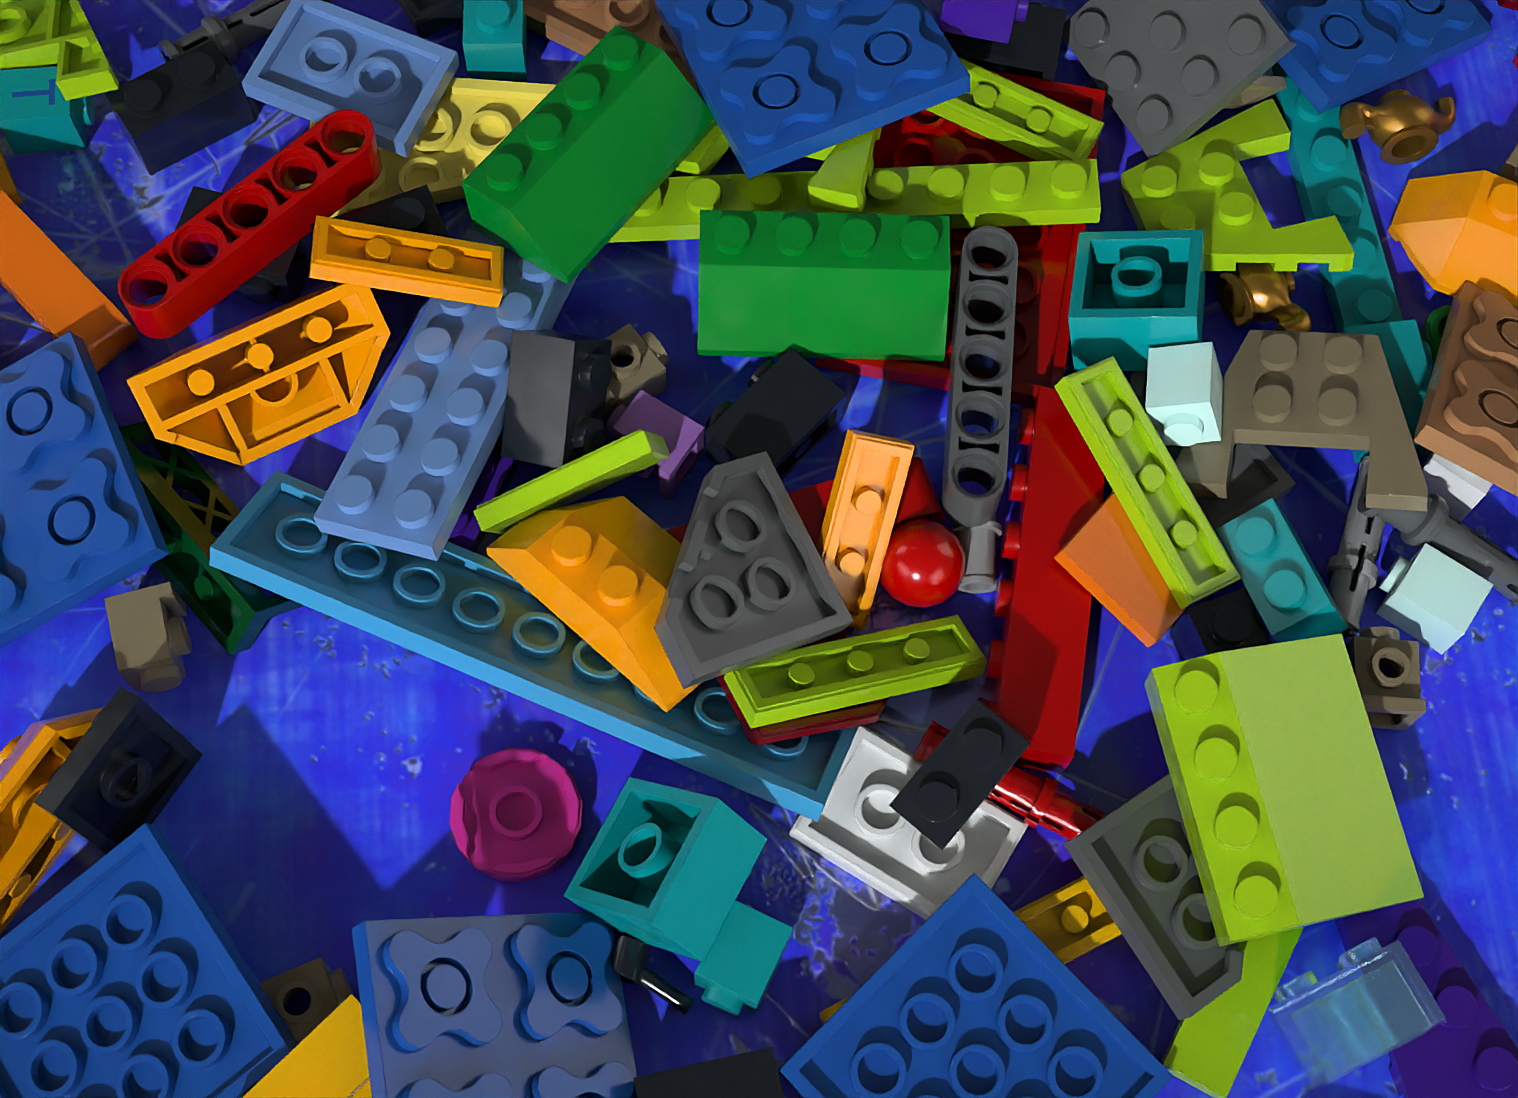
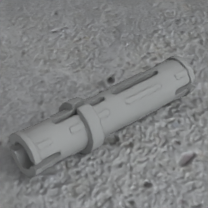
[1325,455,1386,638]

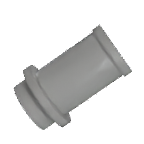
[952,514,1002,594]

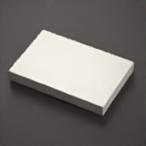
[789,725,1028,920]

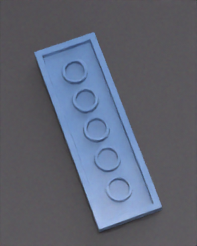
[313,229,579,561]

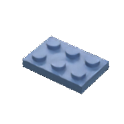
[242,0,460,158]

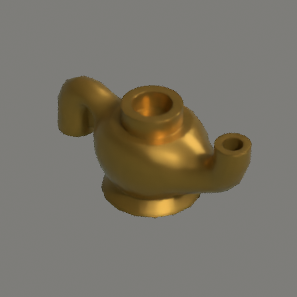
[1338,89,1456,165]
[1216,263,1312,332]

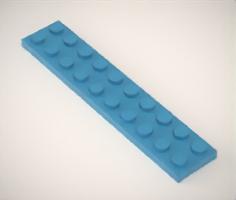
[209,470,859,822]

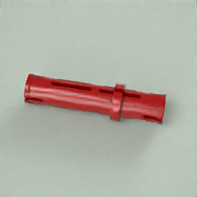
[913,720,1107,840]

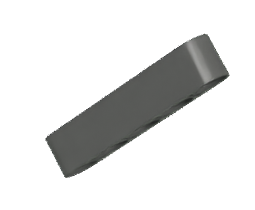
[941,226,1018,527]

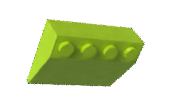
[1144,633,1424,947]

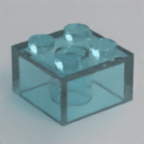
[1269,937,1446,1093]

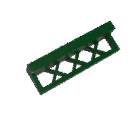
[119,421,304,655]

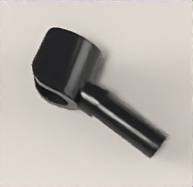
[611,936,694,1015]

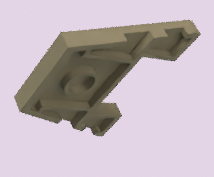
[1175,330,1428,512]

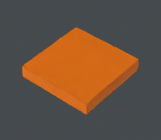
[1053,491,1229,648]

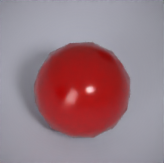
[879,519,966,608]

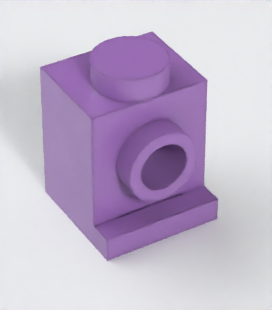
[605,390,704,500]

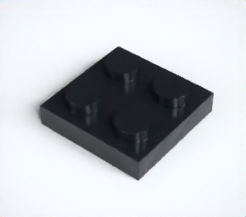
[34,687,203,855]

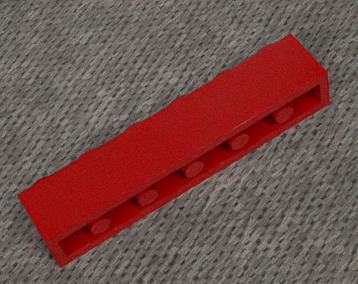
[985,386,1105,774]

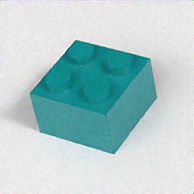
[1068,229,1206,371]
[564,777,767,962]

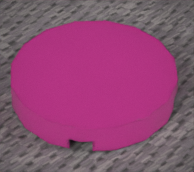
[449,748,583,882]

